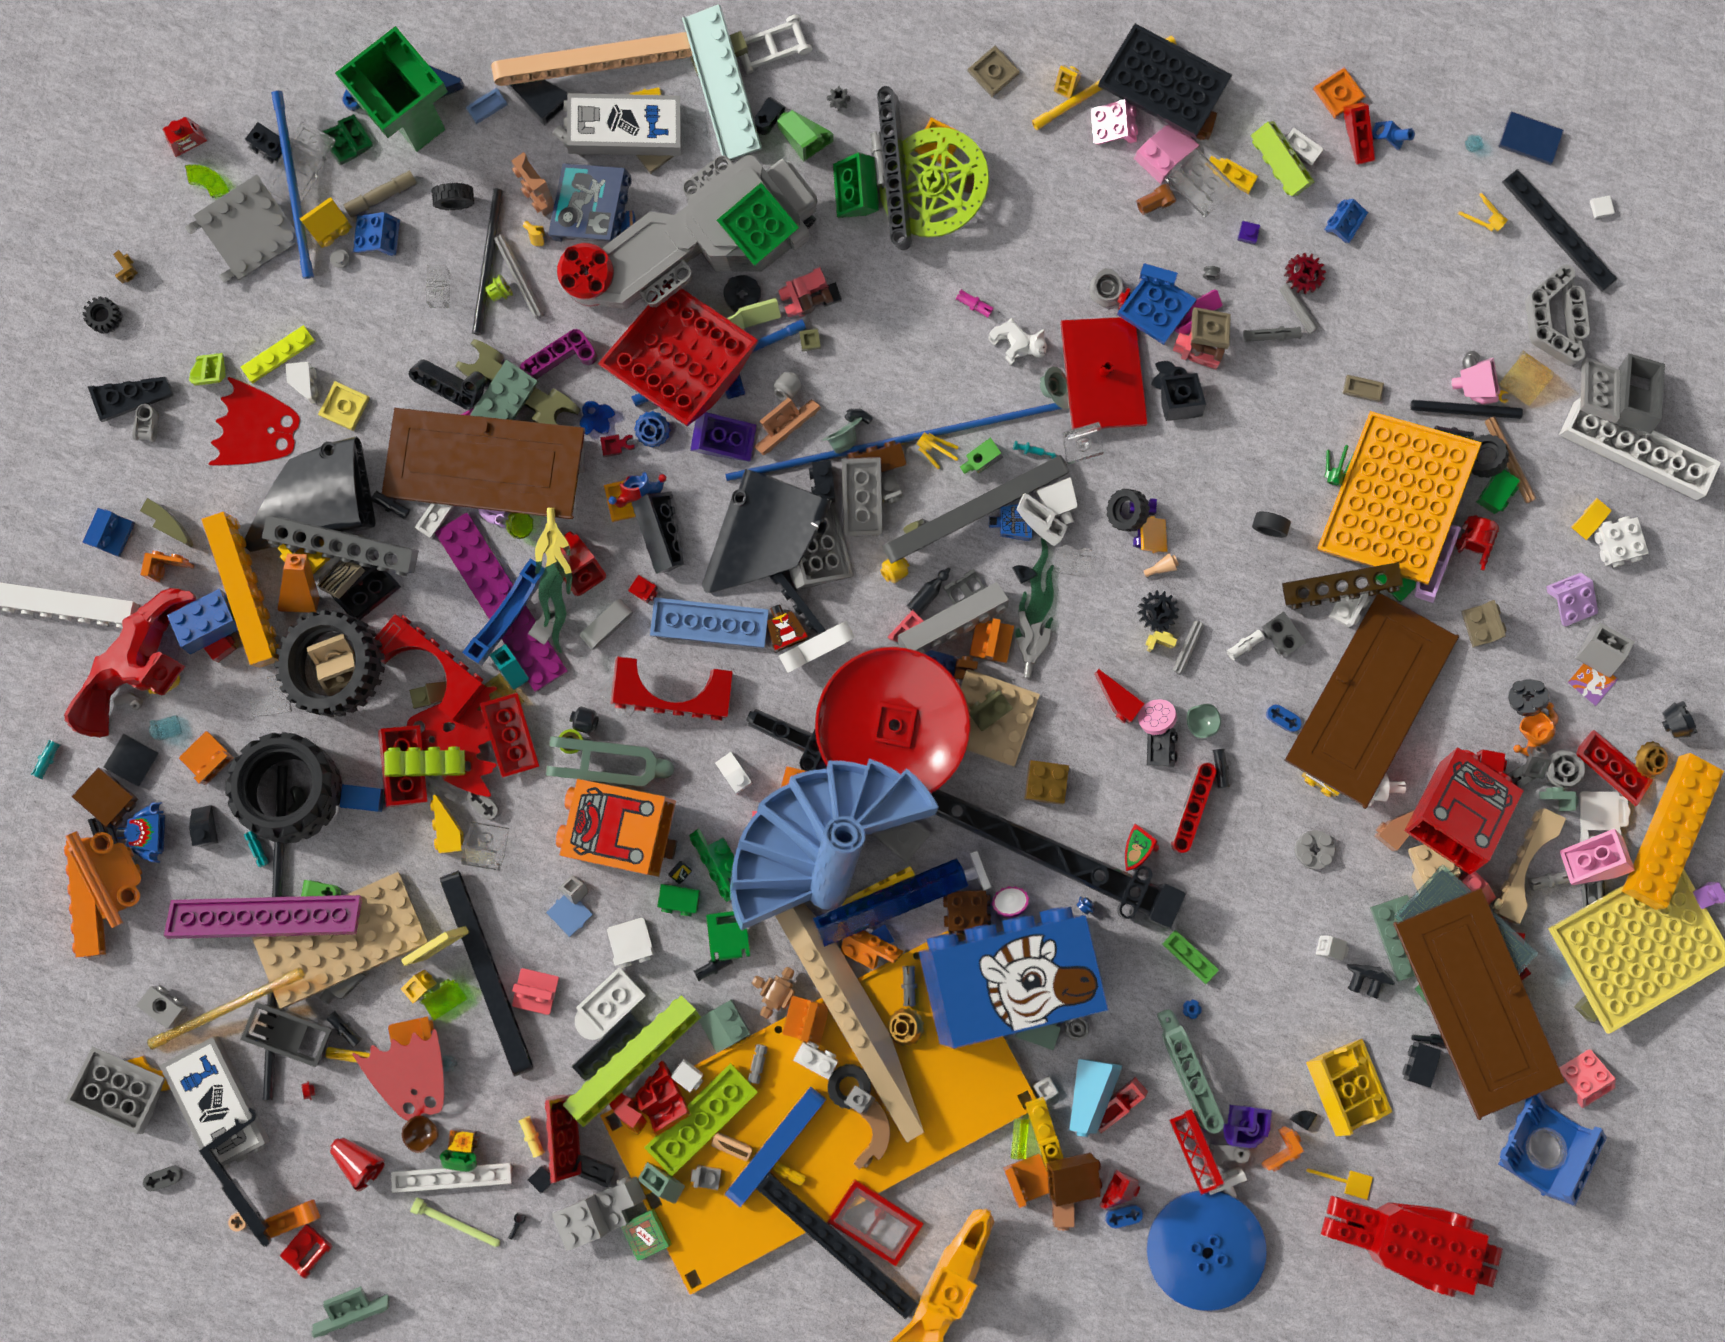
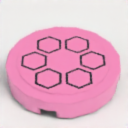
[1138,699,1177,735]

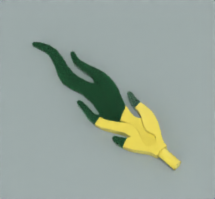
[535,508,572,654]

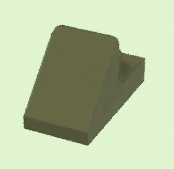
[409,681,447,709]

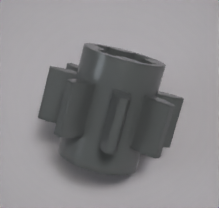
[827,86,850,111]

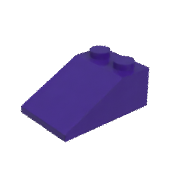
[690,412,757,462]

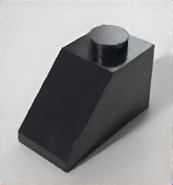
[189,805,218,847]

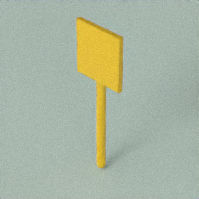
[1306,1168,1373,1200]

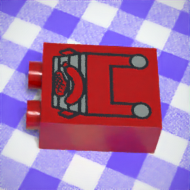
[1404,747,1524,875]

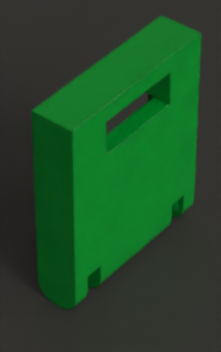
[706,911,751,962]

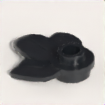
[1151,361,1188,390]

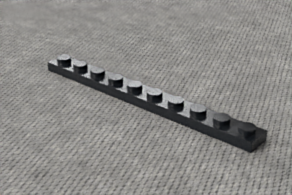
[756,1172,919,1320]

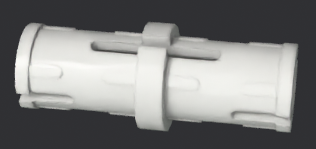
[1226,630,1265,660]

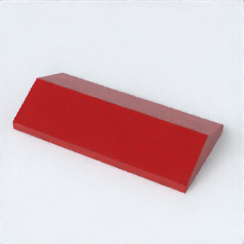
[480,693,540,778]
[1576,730,1653,806]

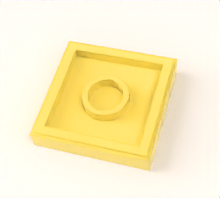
[318,381,370,431]

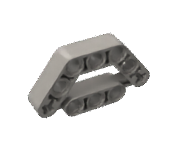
[1525,265,1590,366]

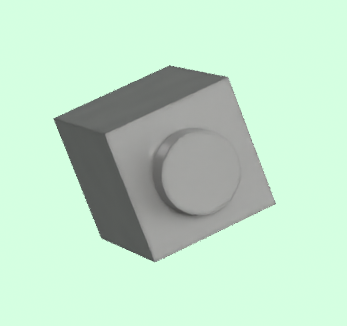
[611,1176,646,1211]

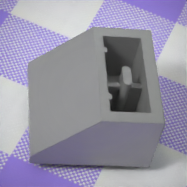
[1575,623,1635,677]

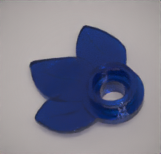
[580,401,615,435]

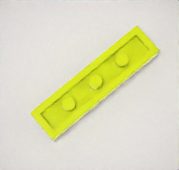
[241,325,315,384]

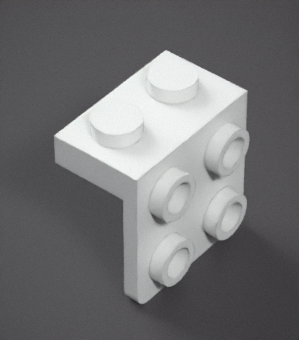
[607,918,654,969]

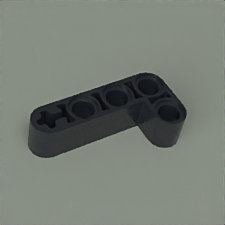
[408,359,486,410]

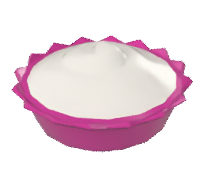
[992,886,1029,918]

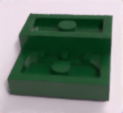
[321,114,373,166]

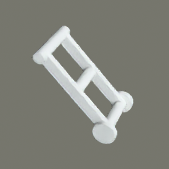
[740,14,812,74]

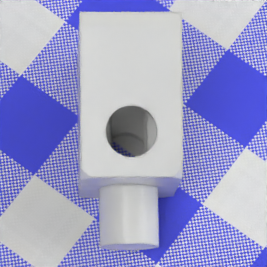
[1035,478,1078,525]

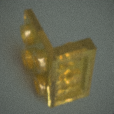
[1499,350,1554,406]

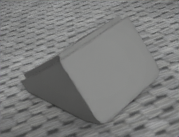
[558,875,588,905]

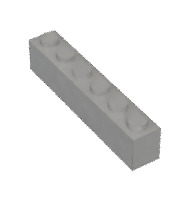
[898,582,1009,654]

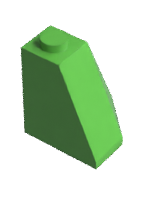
[777,110,834,162]

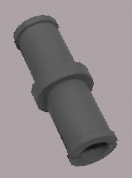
[901,965,917,1006]

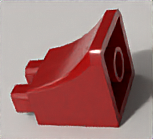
[554,531,606,596]

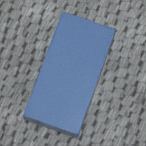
[466,88,508,124]

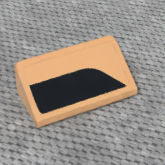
[711,1132,753,1161]

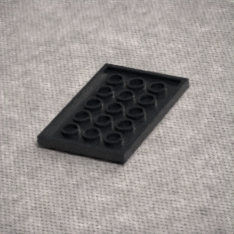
[1098,23,1232,139]

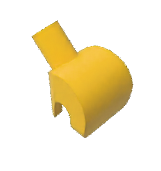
[523,221,545,246]

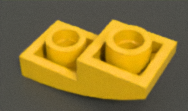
[1571,498,1612,540]

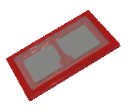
[827,1179,924,1267]

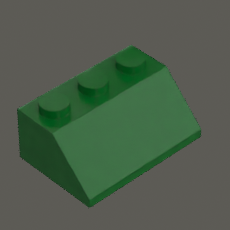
[833,152,879,218]

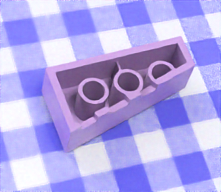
[1415,525,1461,603]

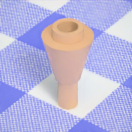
[1143,553,1179,578]

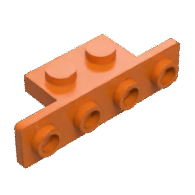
[828,917,903,970]

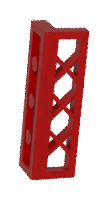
[1169,1109,1224,1195]

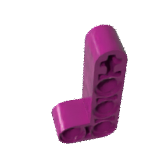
[520,329,597,379]

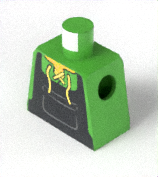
[960,437,1004,476]

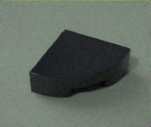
[1012,565,1038,584]
[1290,1110,1317,1131]

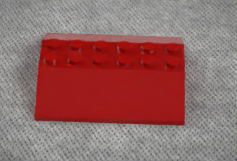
[598,282,758,427]

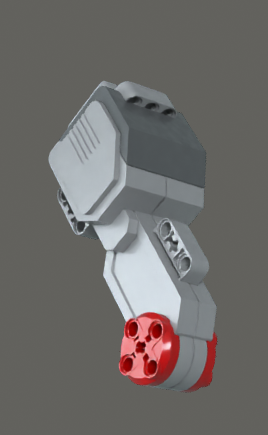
[557,155,817,309]

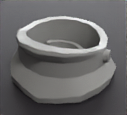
[1089,268,1125,307]

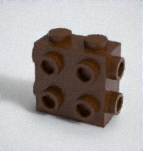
[943,890,991,935]

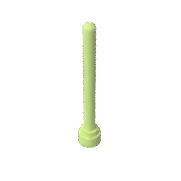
[410,1197,500,1247]

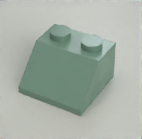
[698,999,751,1053]

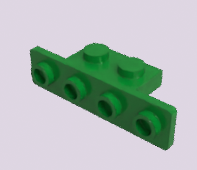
[689,828,735,902]

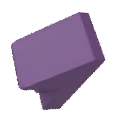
[1693,882,1725,909]

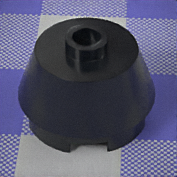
[1662,701,1698,738]

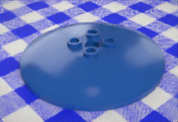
[1147,1190,1267,1311]

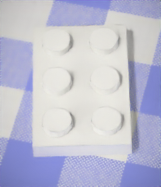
[576,967,646,1037]

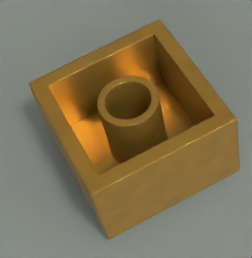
[1024,760,1069,805]

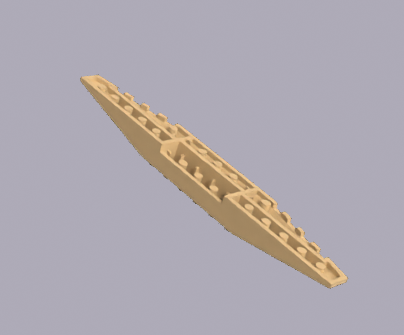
[775,903,924,1142]

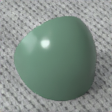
[1186,703,1221,738]

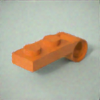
[265,1199,321,1238]

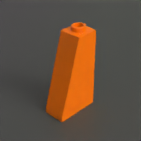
[278,554,320,613]

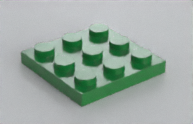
[716,182,799,267]

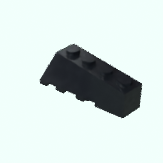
[631,492,684,574]

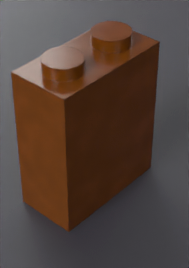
[71,767,138,828]
[1046,1152,1102,1207]

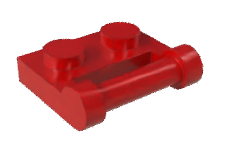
[279,1224,333,1279]

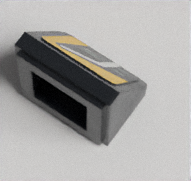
[668,861,692,884]

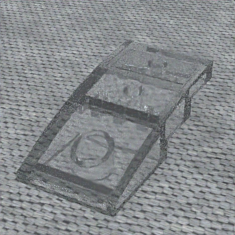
[266,121,335,204]

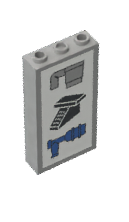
[564,93,680,156]
[159,1036,270,1172]

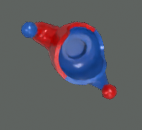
[608,472,667,508]

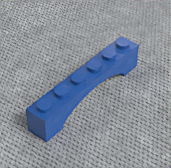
[462,558,549,666]

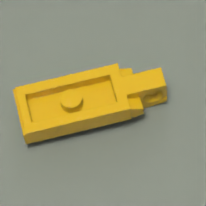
[1206,156,1258,194]

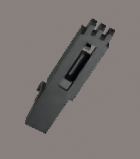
[199,1108,272,1247]

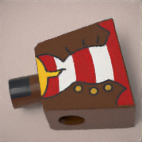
[767,604,808,653]

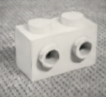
[794,1040,838,1079]

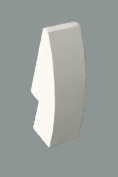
[1017,493,1068,546]

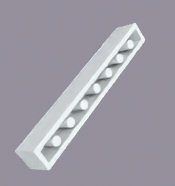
[0,583,139,629]

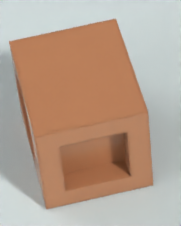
[1052,1202,1074,1231]

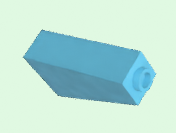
[1070,1059,1122,1137]

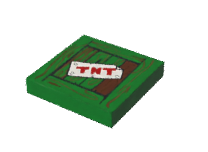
[621,1208,672,1261]

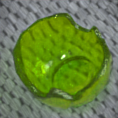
[505,513,534,539]

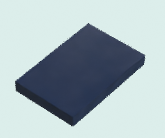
[1498,111,1564,165]

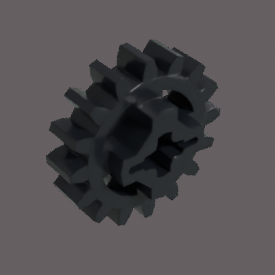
[1137,590,1179,632]

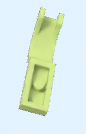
[727,298,781,330]

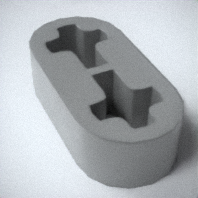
[467,792,499,820]

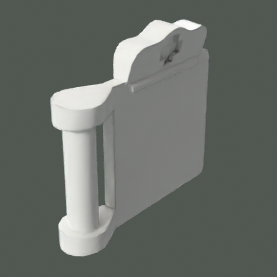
[1580,791,1631,842]

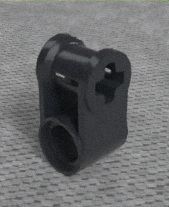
[755,97,786,135]

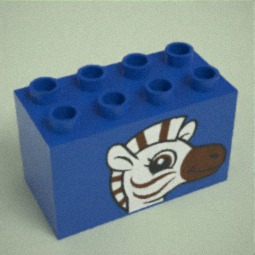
[918,906,1108,1048]

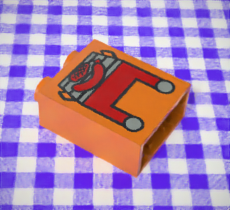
[556,779,676,877]

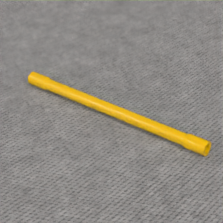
[1031,36,1176,130]

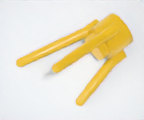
[1458,193,1508,231]
[916,432,959,469]

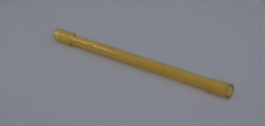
[147,967,305,1050]

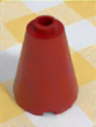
[330,1137,385,1192]

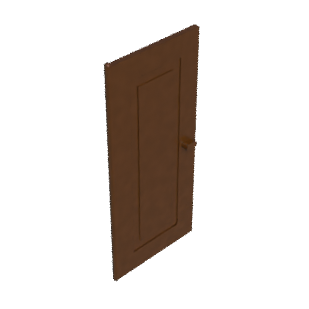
[381,407,585,520]
[1284,593,1459,809]
[1393,888,1565,1120]

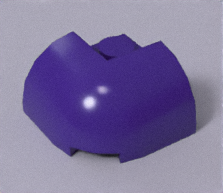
[1224,1104,1272,1148]

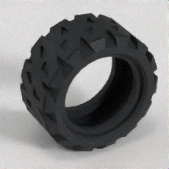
[225,732,342,843]

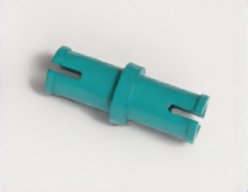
[30,740,60,780]

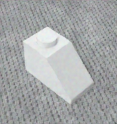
[715,752,753,794]
[1316,936,1349,961]

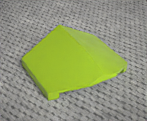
[189,353,226,386]

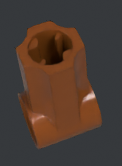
[1136,183,1177,215]

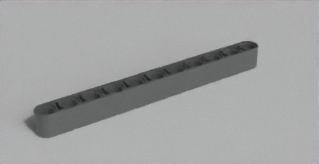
[882,455,1070,564]

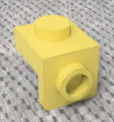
[1145,631,1177,652]

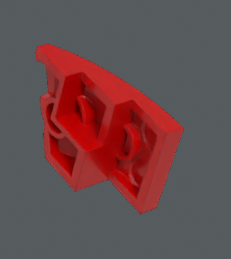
[635,1060,691,1135]

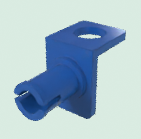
[1372,121,1415,150]

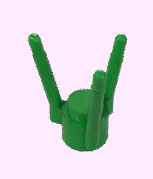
[1324,445,1353,486]

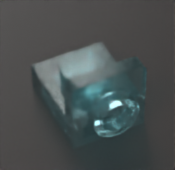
[149,715,183,741]

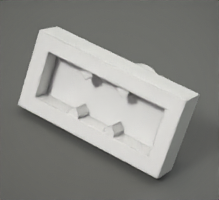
[961,851,991,890]
[1203,1167,1247,1198]

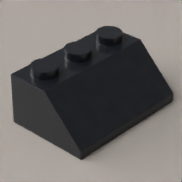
[331,555,401,620]

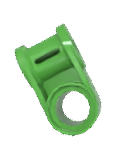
[301,880,341,897]

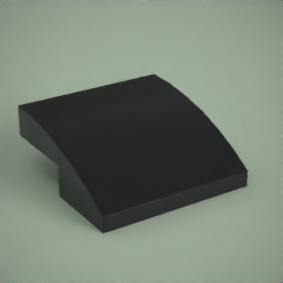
[103,733,159,787]

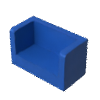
[339,784,384,813]

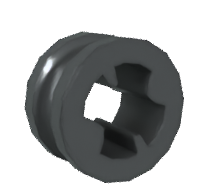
[1203,266,1221,280]

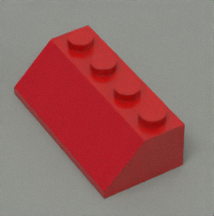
[378,725,428,808]

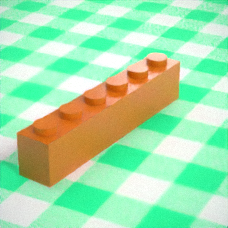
[64,837,106,958]

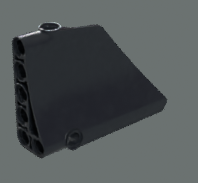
[702,469,832,593]

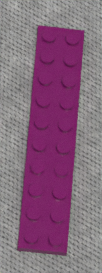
[435,512,568,692]
[164,895,362,939]

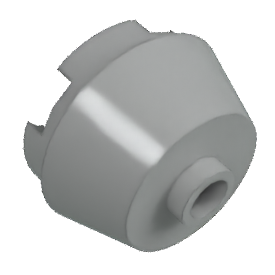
[1546,751,1585,789]

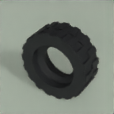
[431,183,475,211]
[1472,434,1509,478]
[1106,489,1150,532]
[828,1064,871,1109]

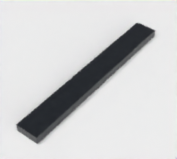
[1502,169,1617,292]

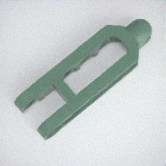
[546,736,674,787]
[1157,1009,1224,1133]

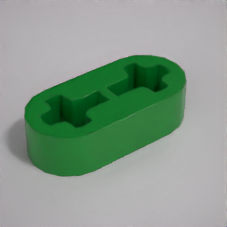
[440,1149,477,1172]

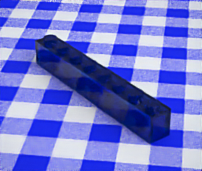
[813,858,968,947]

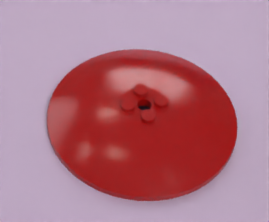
[815,647,970,794]

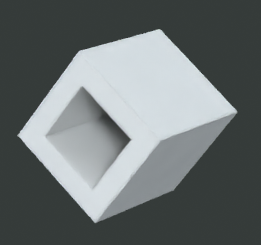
[671,1059,703,1092]

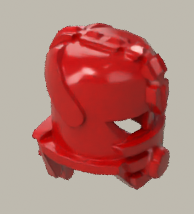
[1455,515,1500,571]

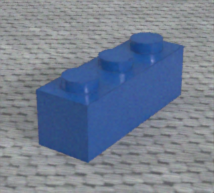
[1140,263,1178,288]

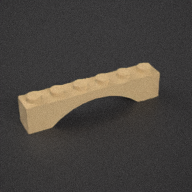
[1493,808,1566,924]

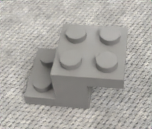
[552,1186,630,1251]

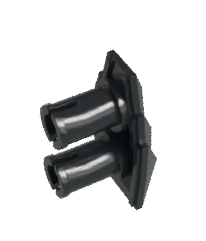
[1347,964,1395,999]

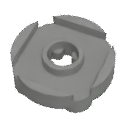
[1295,830,1335,869]

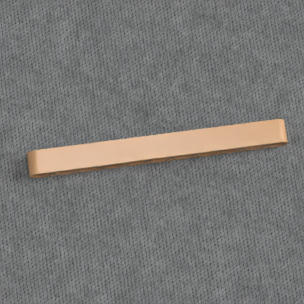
[491,32,693,86]

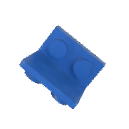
[353,212,400,256]

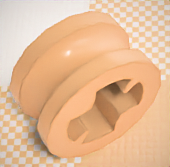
[228,1212,247,1231]

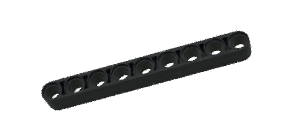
[877,86,912,250]

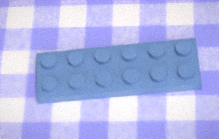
[650,597,769,648]

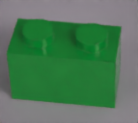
[1476,470,1520,515]
[657,884,701,917]

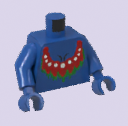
[116,802,165,863]

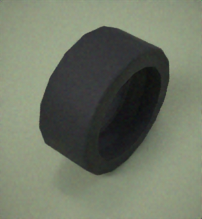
[1252,511,1291,538]

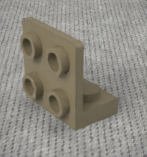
[1461,600,1506,648]

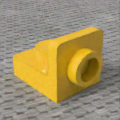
[401,969,437,1003]

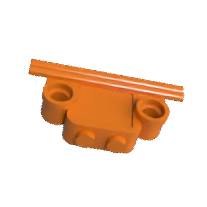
[65,831,143,928]

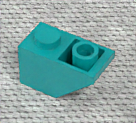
[489,644,530,691]

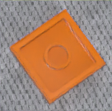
[1313,67,1366,118]

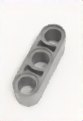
[579,599,633,650]

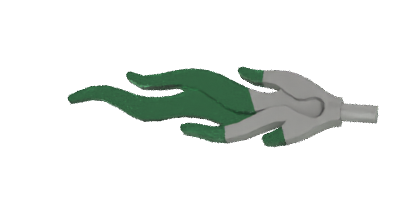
[1015,538,1054,679]

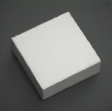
[1590,195,1614,219]
[1032,1076,1059,1101]

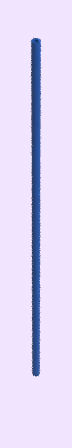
[725,403,1062,481]

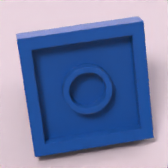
[82,508,135,557]

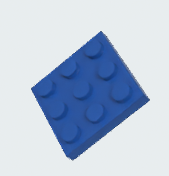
[1117,280,1197,345]

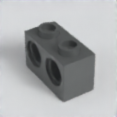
[1262,612,1306,658]

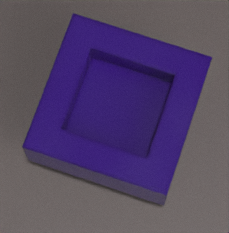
[1237,221,1260,245]

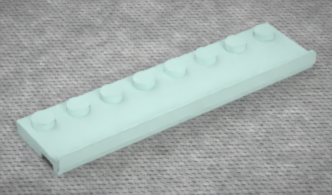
[682,4,762,161]

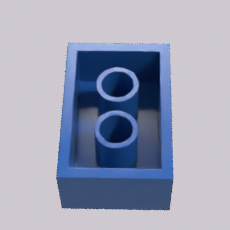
[167,589,238,655]

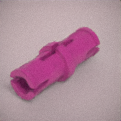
[955,289,994,318]

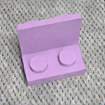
[1546,573,1598,627]

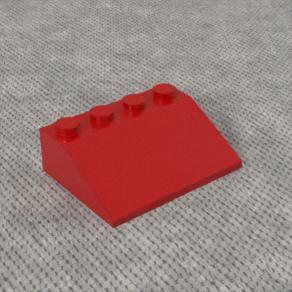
[545,1094,582,1183]

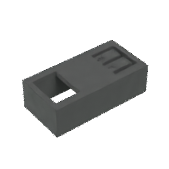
[1616,353,1665,434]
[240,1001,333,1067]

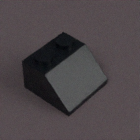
[1160,373,1206,421]

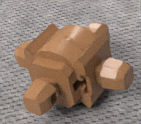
[752,967,797,1019]

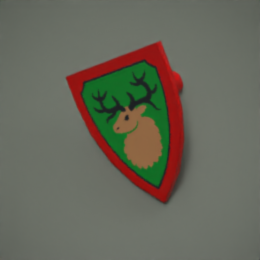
[1125,823,1159,871]

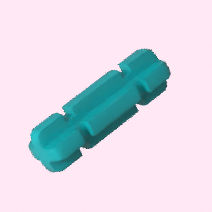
[244,831,269,868]

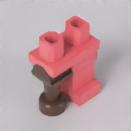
[778,267,834,318]
[1173,333,1225,370]

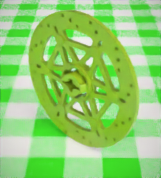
[880,127,989,237]

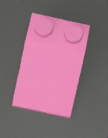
[1134,124,1199,184]
[1560,829,1635,885]

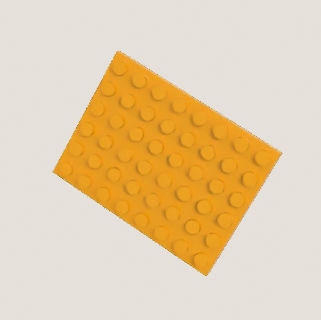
[1317,411,1482,585]

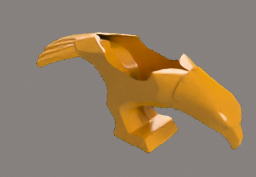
[890,1208,995,1342]

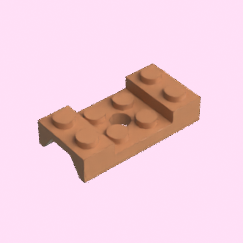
[511,152,554,217]

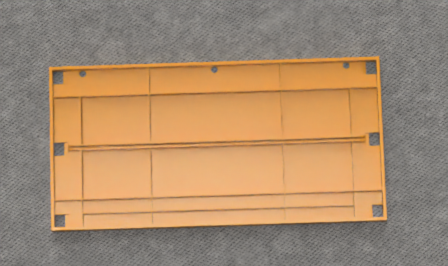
[600,931,1036,1295]

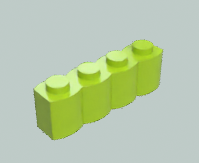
[384,747,465,777]

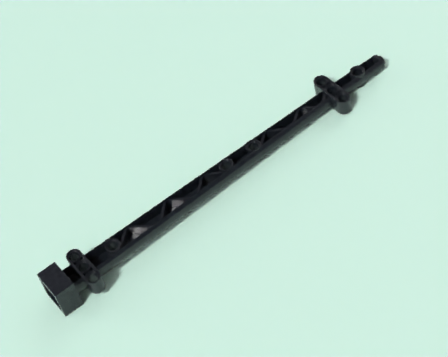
[746,709,1186,929]

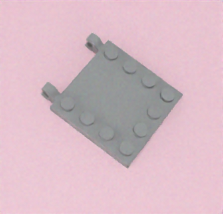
[185,174,297,283]

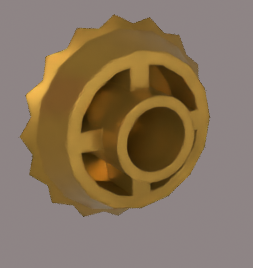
[1635,741,1668,778]
[888,1008,924,1046]

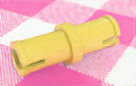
[519,1116,545,1158]

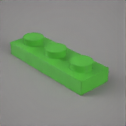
[1162,930,1219,984]

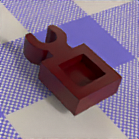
[600,434,635,457]

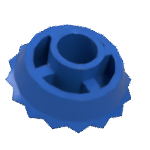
[634,411,671,448]

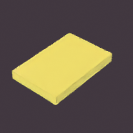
[401,926,469,966]

